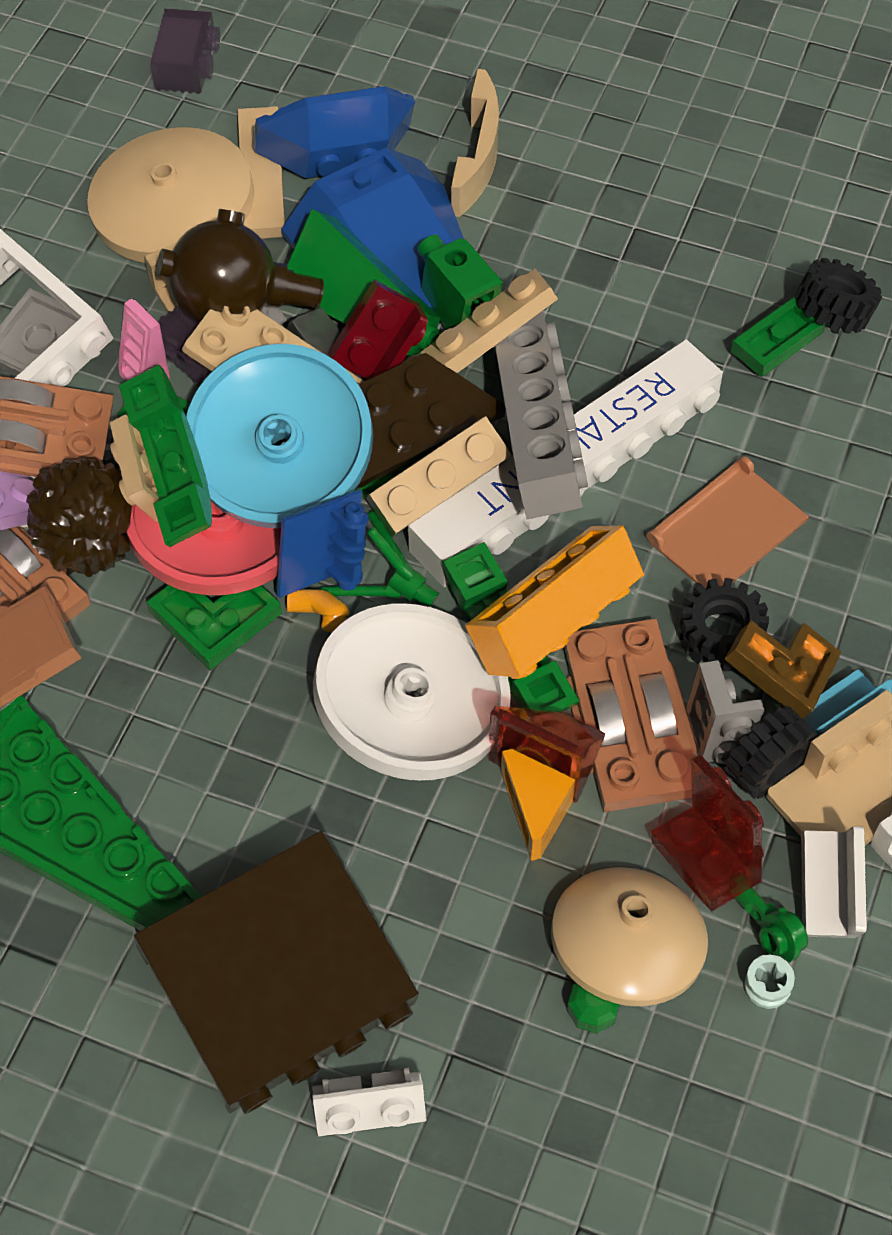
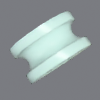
[744,954,795,1009]

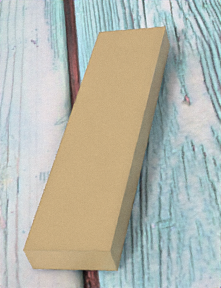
[238,106,285,239]

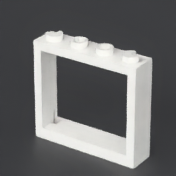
[0,229,114,387]

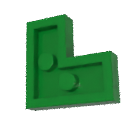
[146,585,282,671]

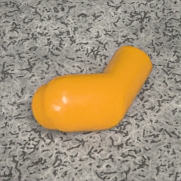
[287,589,350,632]

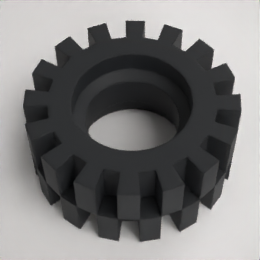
[795,258,882,334]
[679,578,769,671]
[724,706,819,799]

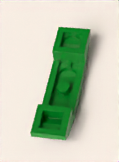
[119,365,212,547]
[442,542,580,725]

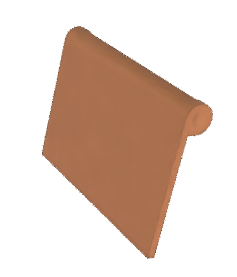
[646,456,809,589]

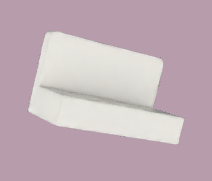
[801,826,867,938]

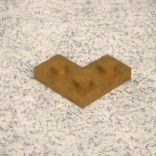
[724,620,841,719]

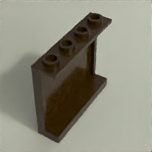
[134,830,419,1114]

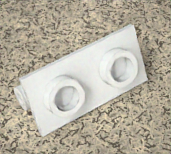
[312,1067,426,1136]

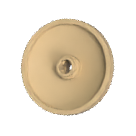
[87,127,254,263]

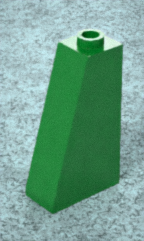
[287,209,441,356]

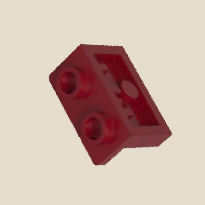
[328,279,428,380]

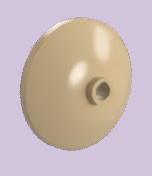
[551,867,708,1006]

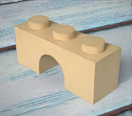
[366,416,512,537]

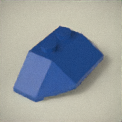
[252,86,415,178]

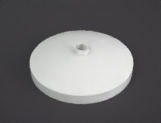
[313,604,511,781]

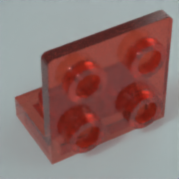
[651,754,764,912]

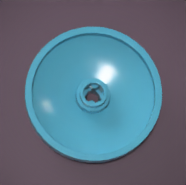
[186,344,373,528]

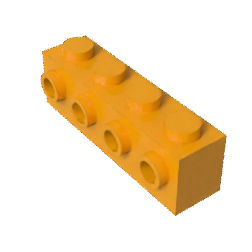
[465,525,644,679]

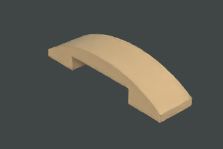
[451,69,499,217]

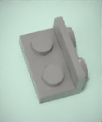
[686,660,764,764]

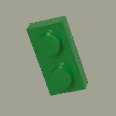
[731,296,826,378]

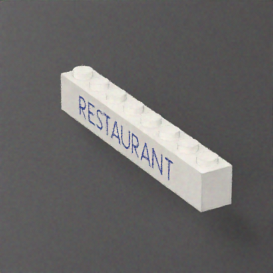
[408,339,723,587]

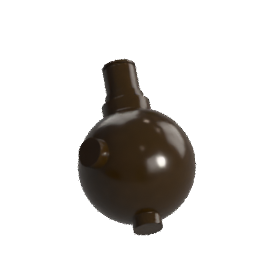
[157,209,324,323]

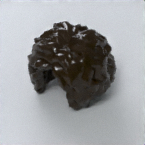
[26,458,133,577]

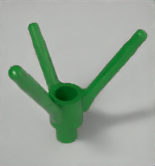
[319,511,440,607]

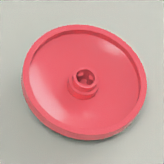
[126,445,281,595]

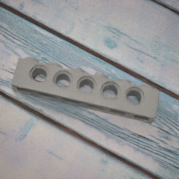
[495,311,588,520]

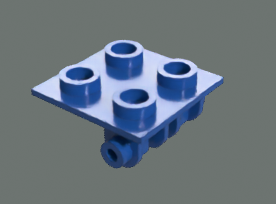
[277,490,369,598]

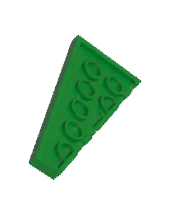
[0,695,202,931]

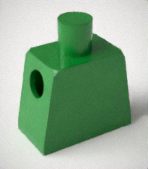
[417,234,503,330]

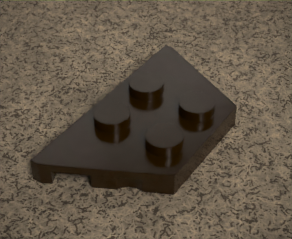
[355,353,506,490]

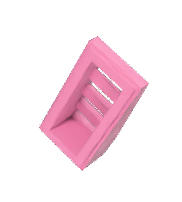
[118,299,170,381]

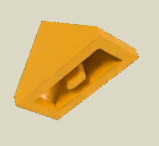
[501,749,575,861]

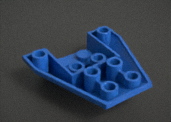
[281,147,464,311]

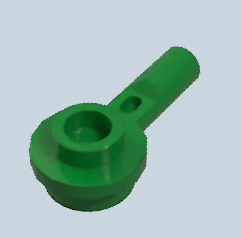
[726,874,808,963]

